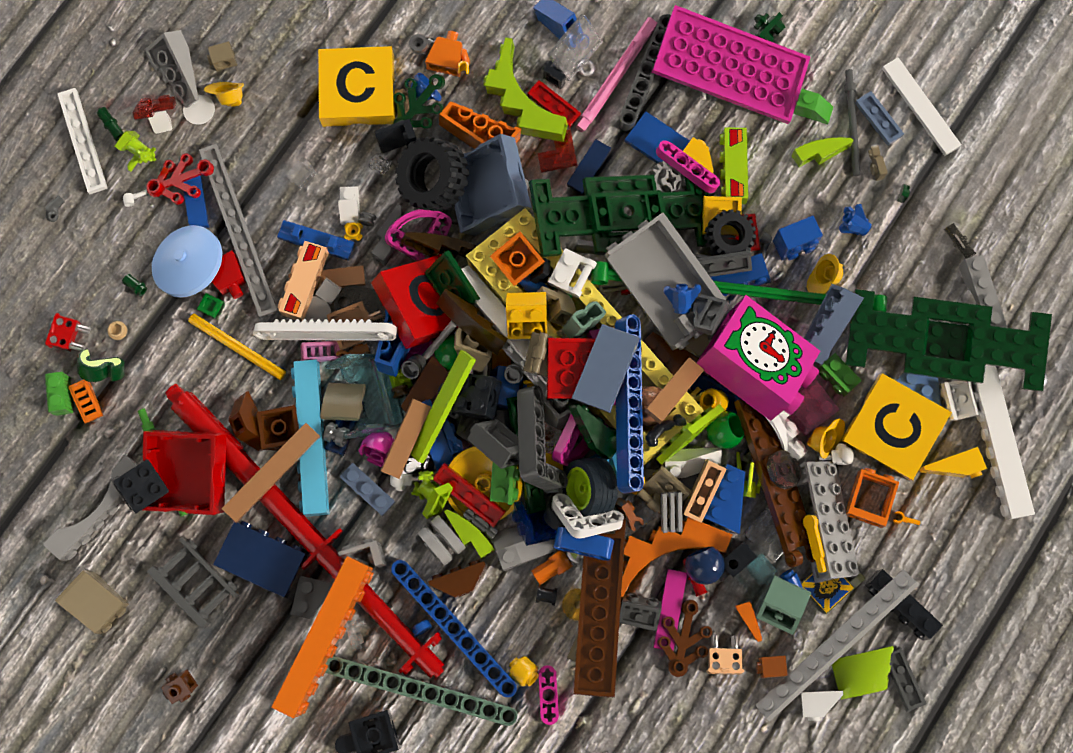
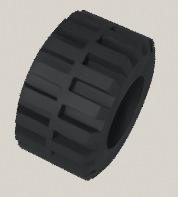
[704,210,756,255]

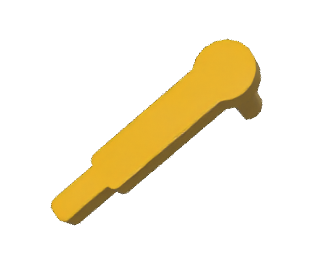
[803,515,827,573]

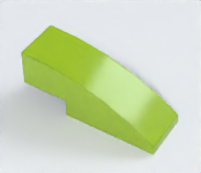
[791,137,853,168]
[444,509,495,559]

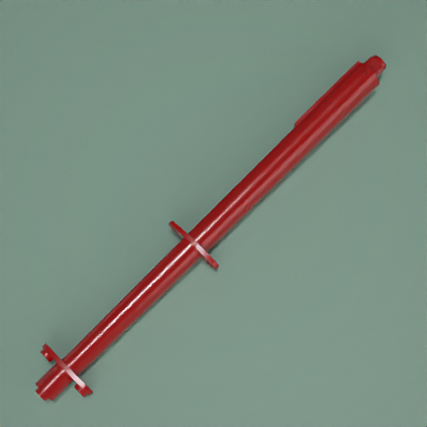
[165,384,445,679]

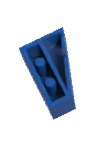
[703,464,745,534]

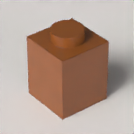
[756,656,788,678]

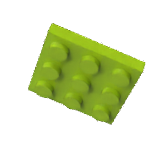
[656,404,725,465]

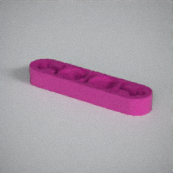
[656,141,720,193]

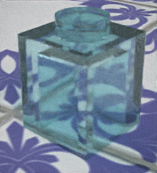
[745,553,777,585]

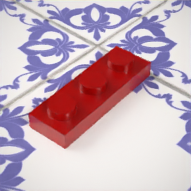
[527,80,581,129]

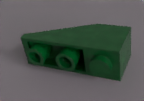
[569,404,617,459]

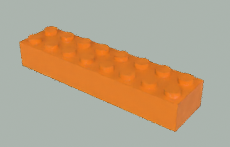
[271,556,374,719]

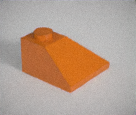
[490,232,545,287]

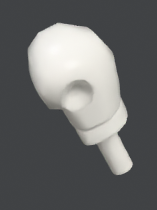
[819,444,854,465]
[390,474,422,491]

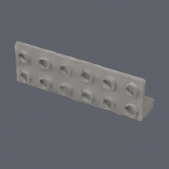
[793,461,859,583]

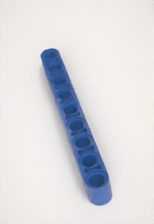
[615,314,644,494]
[391,560,517,698]

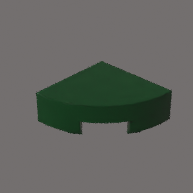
[897,184,910,203]

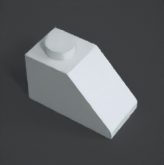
[801,691,843,721]

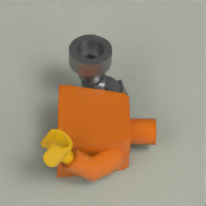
[409,31,470,77]

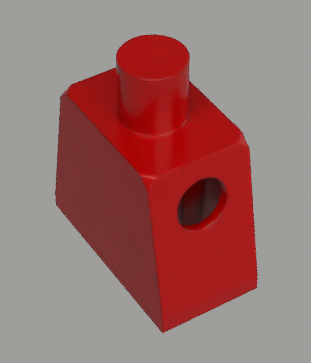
[212,250,246,299]

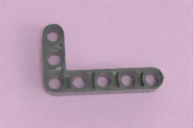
[517,385,568,491]

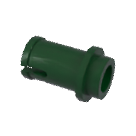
[122,274,147,296]

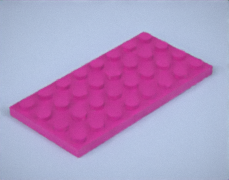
[651,5,811,124]

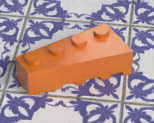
[439,101,521,149]

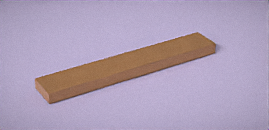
[222,423,320,523]

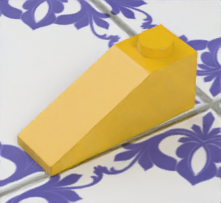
[919,447,987,479]

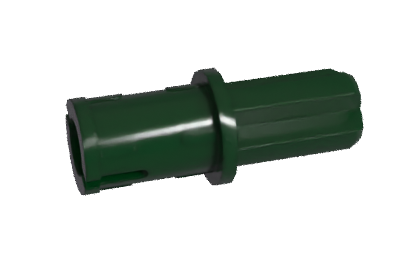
[97,107,123,141]

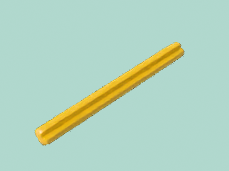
[188,314,286,380]

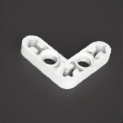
[551,494,624,539]

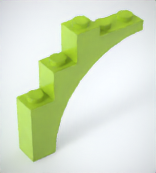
[483,37,568,142]

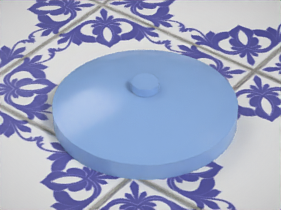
[152,225,222,297]

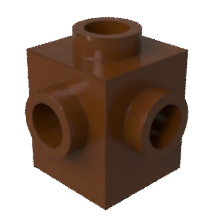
[161,669,198,704]

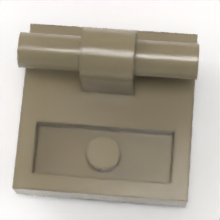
[523,332,555,377]
[637,466,691,519]

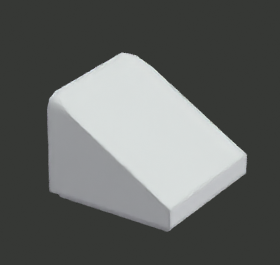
[147,110,172,134]

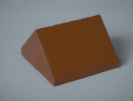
[257,405,299,451]

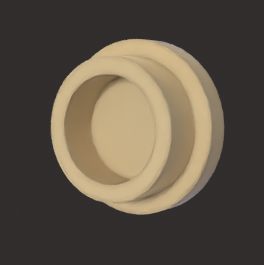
[108,321,127,340]

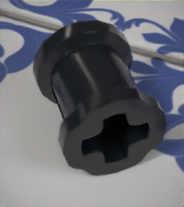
[535,585,558,606]

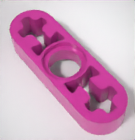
[538,665,559,725]

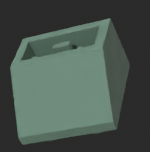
[756,575,811,635]

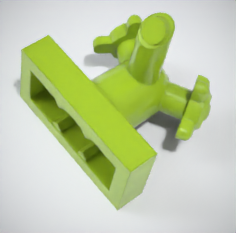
[114,131,156,172]
[411,471,453,519]

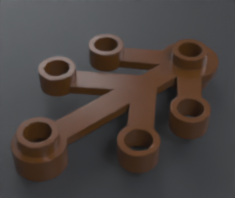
[657,600,712,677]

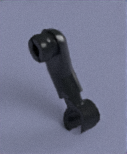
[645,414,687,447]

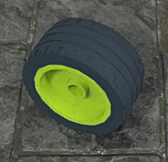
[562,457,618,517]

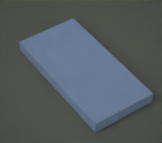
[572,324,640,413]

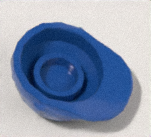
[410,73,442,101]

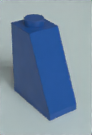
[533,0,584,50]

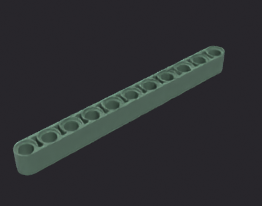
[325,656,518,726]

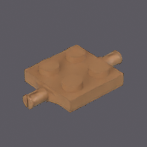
[322,301,383,350]

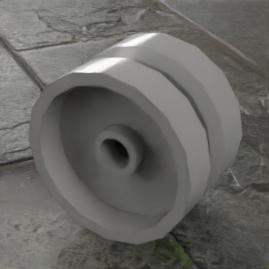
[417,515,466,566]

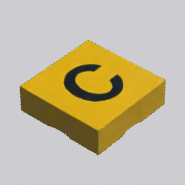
[318,46,396,127]
[841,373,952,480]

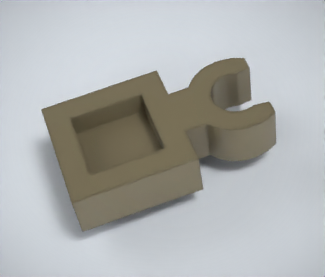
[868,145,888,181]

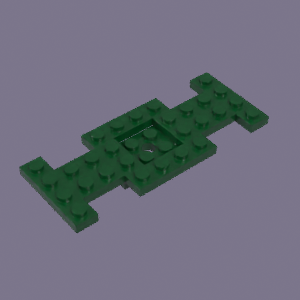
[529,173,708,257]

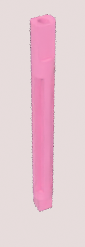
[575,17,657,132]

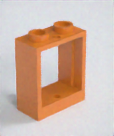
[845,468,899,528]

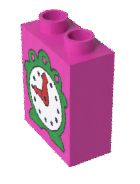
[697,295,820,421]

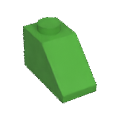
[793,89,833,124]

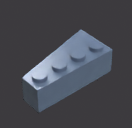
[804,284,864,365]

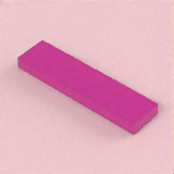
[653,569,687,651]

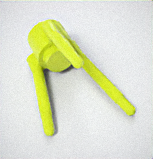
[736,452,761,498]

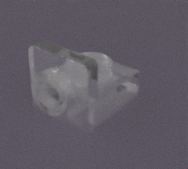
[346,619,367,651]

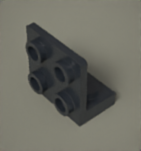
[374,119,417,153]
[111,459,169,514]

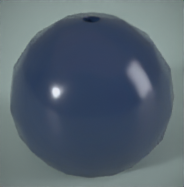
[685,546,725,585]

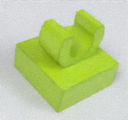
[389,369,413,388]

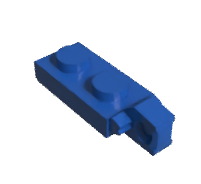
[442,414,463,455]

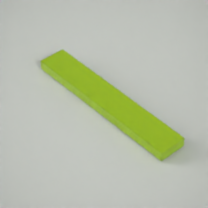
[410,350,476,463]

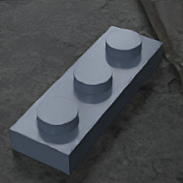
[855,91,904,146]
[340,463,396,517]

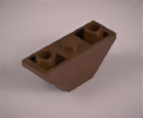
[228,391,262,451]
[428,559,486,598]

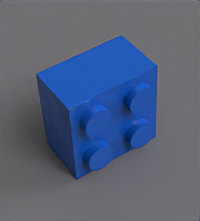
[773,215,823,261]

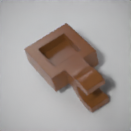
[336,343,371,366]
[615,497,644,531]

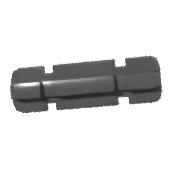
[463,508,498,539]

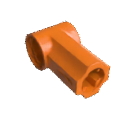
[531,550,573,585]

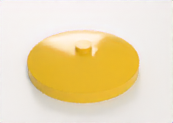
[448,446,523,521]

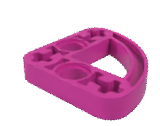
[385,209,452,261]
[552,414,590,466]

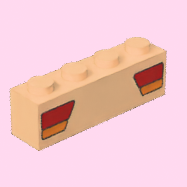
[278,241,329,322]

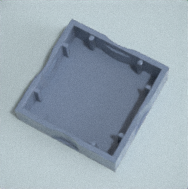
[455,134,532,235]

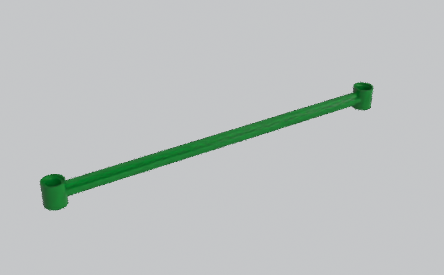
[591,261,887,312]

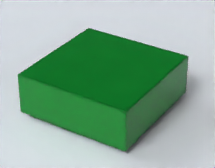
[197,293,224,319]

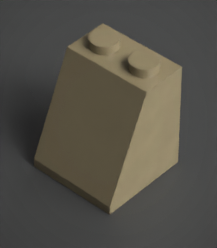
[55,570,129,634]

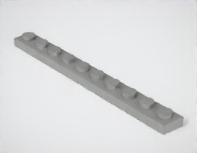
[199,143,278,319]
[755,569,919,722]

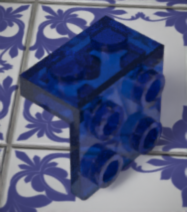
[512,501,557,546]

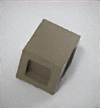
[207,41,237,71]

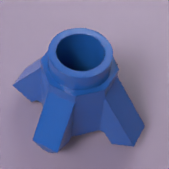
[839,204,872,236]
[663,284,701,314]

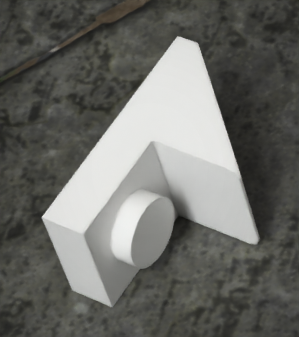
[338,186,360,225]

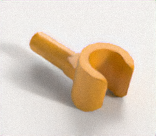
[893,511,920,525]

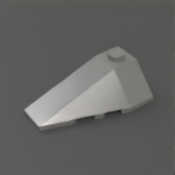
[144,30,199,108]
[492,526,560,571]

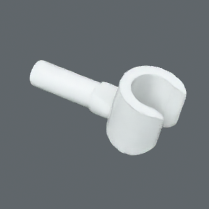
[123,189,148,207]

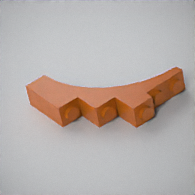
[621,517,732,598]

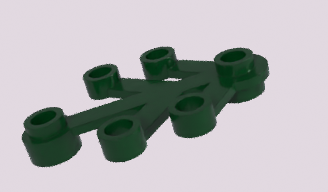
[393,74,445,129]

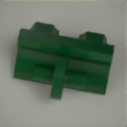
[754,12,786,42]

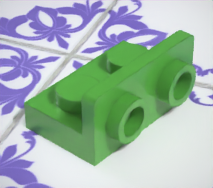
[818,353,862,397]
[490,462,520,505]

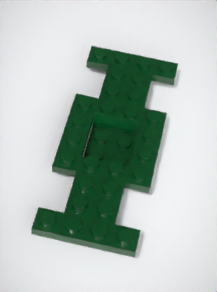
[845,289,1052,392]

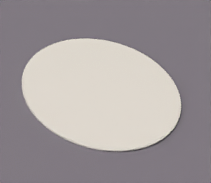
[183,95,215,125]

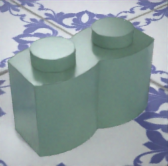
[562,301,606,338]

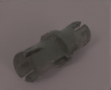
[944,223,976,259]

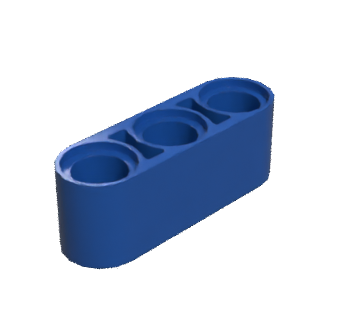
[553,527,614,561]

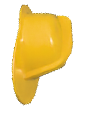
[204,82,244,107]
[806,254,843,294]
[807,418,845,459]

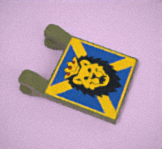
[801,572,865,614]

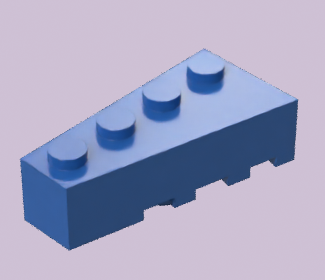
[710,253,771,296]
[374,310,410,377]

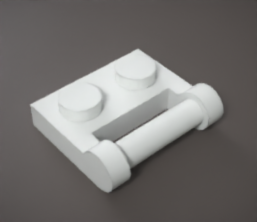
[548,248,597,298]

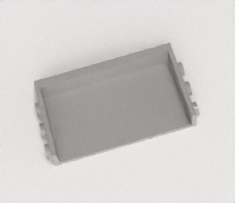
[604,213,732,351]

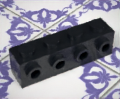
[864,569,943,640]

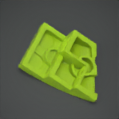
[832,646,894,700]

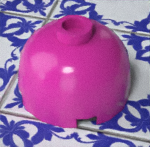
[358,432,394,467]

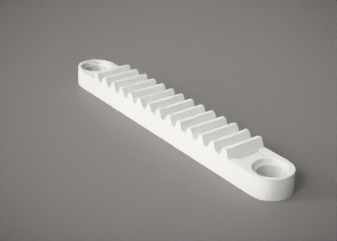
[253,319,398,341]

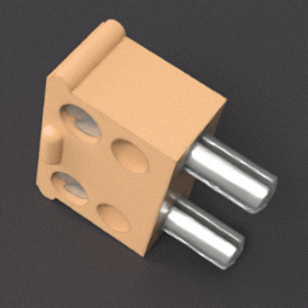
[706,635,744,675]

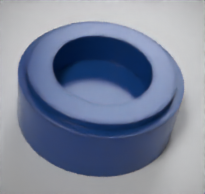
[411,620,432,637]

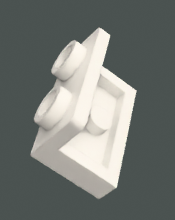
[940,380,979,421]

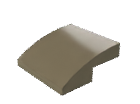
[320,383,366,421]

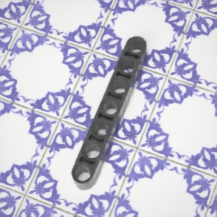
[619,14,671,132]

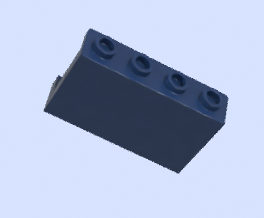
[213,520,308,599]

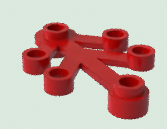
[146,153,214,205]

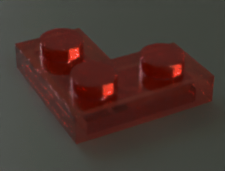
[132,95,177,120]
[537,129,578,173]

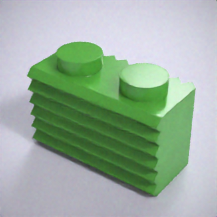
[45,372,74,416]

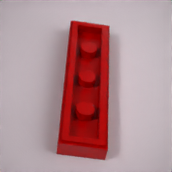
[433,463,506,528]

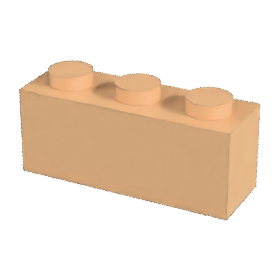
[682,459,727,523]

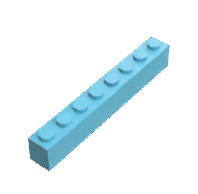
[291,359,330,517]

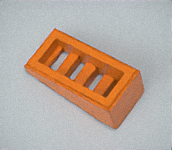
[68,380,103,424]
[735,601,762,642]

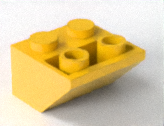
[506,292,547,339]

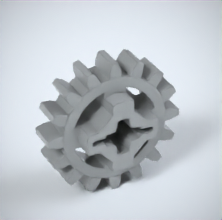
[649,161,686,192]

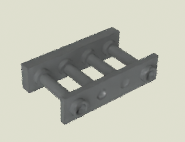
[147,538,240,628]

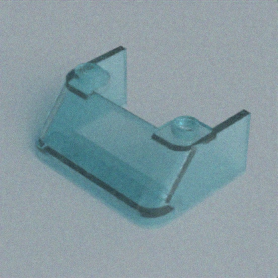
[325,354,404,439]

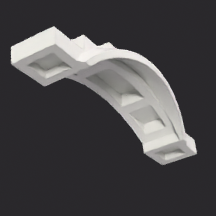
[728,389,808,462]

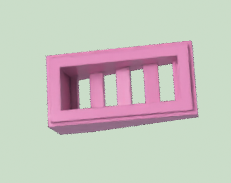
[300,341,342,362]

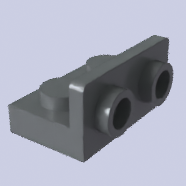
[619,593,662,631]

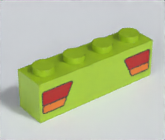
[719,127,748,204]

